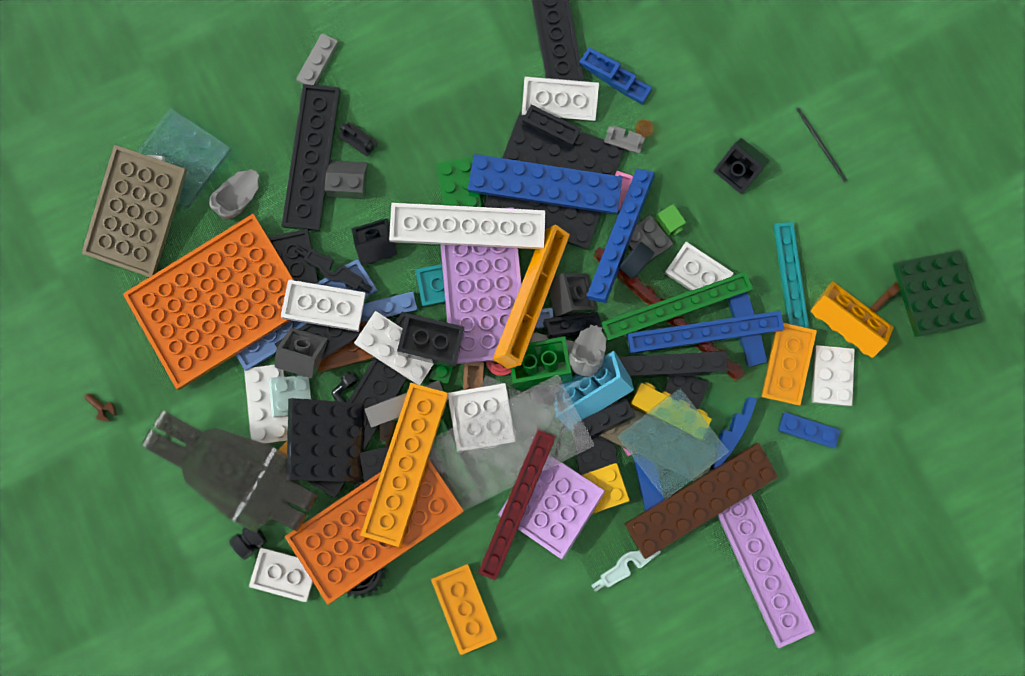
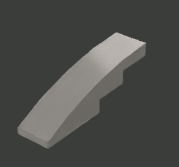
[365,381,443,427]

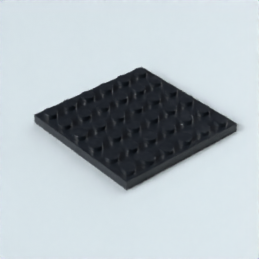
[484,111,624,251]

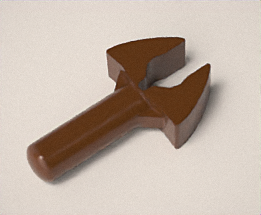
[870,282,900,312]
[84,393,117,422]

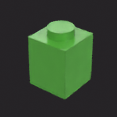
[655,204,686,237]

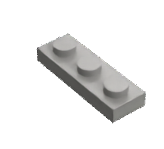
[296,33,339,85]

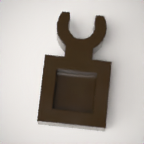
[380,421,398,448]

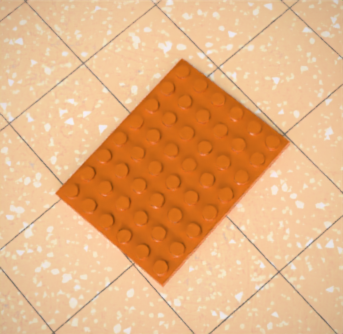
[123,214,295,390]

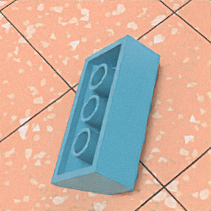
[553,351,634,429]

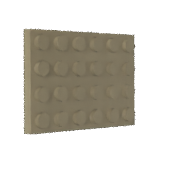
[82,145,188,277]

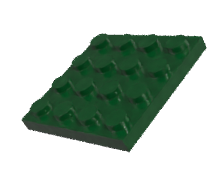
[892,250,983,337]

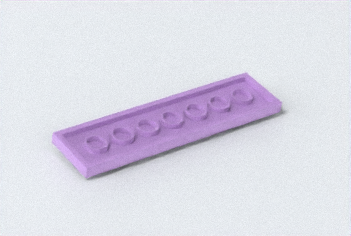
[717,494,815,648]

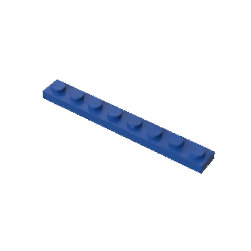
[587,169,655,303]
[627,311,784,354]

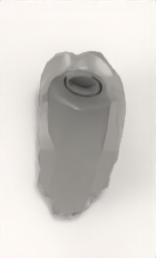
[209,169,260,220]
[569,325,607,377]

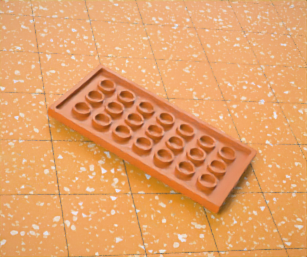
[284,459,464,605]

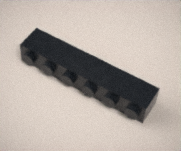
[619,351,728,379]

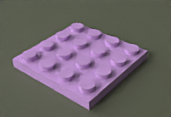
[498,454,606,559]

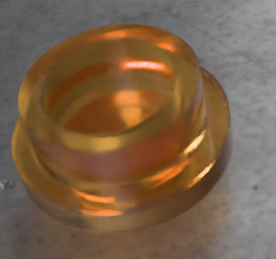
[635,119,653,137]

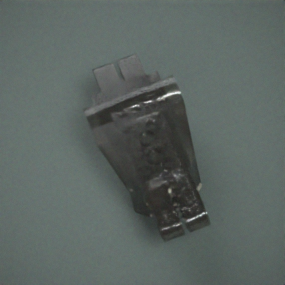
[141,409,318,533]

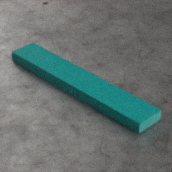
[773,222,809,328]

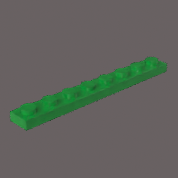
[601,272,753,341]

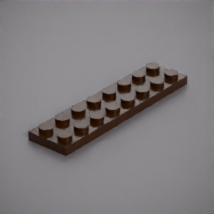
[624,443,778,559]

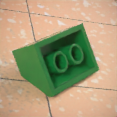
[511,336,573,391]

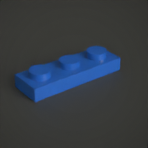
[778,412,840,449]

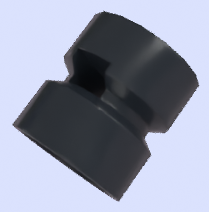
[229,522,267,560]

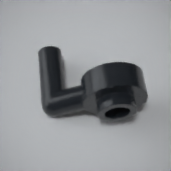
[331,372,360,402]

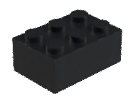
[397,313,465,369]

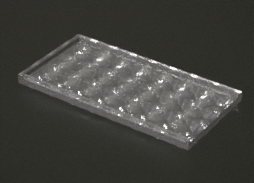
[429,374,595,511]

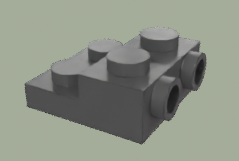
[627,215,673,264]

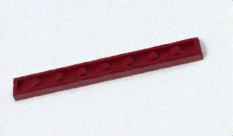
[478,428,556,581]

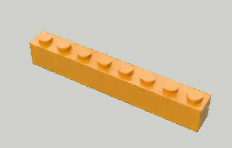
[492,224,570,369]

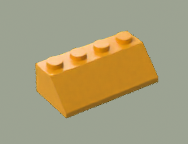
[811,281,894,358]

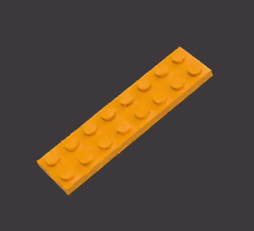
[360,383,449,548]

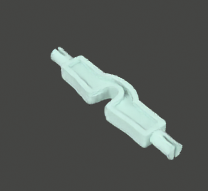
[591,550,661,592]

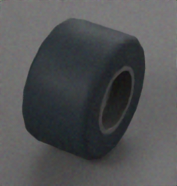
[619,242,655,279]

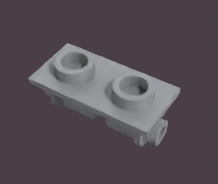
[604,125,645,153]

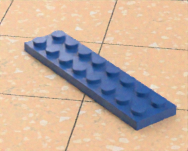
[468,154,623,215]

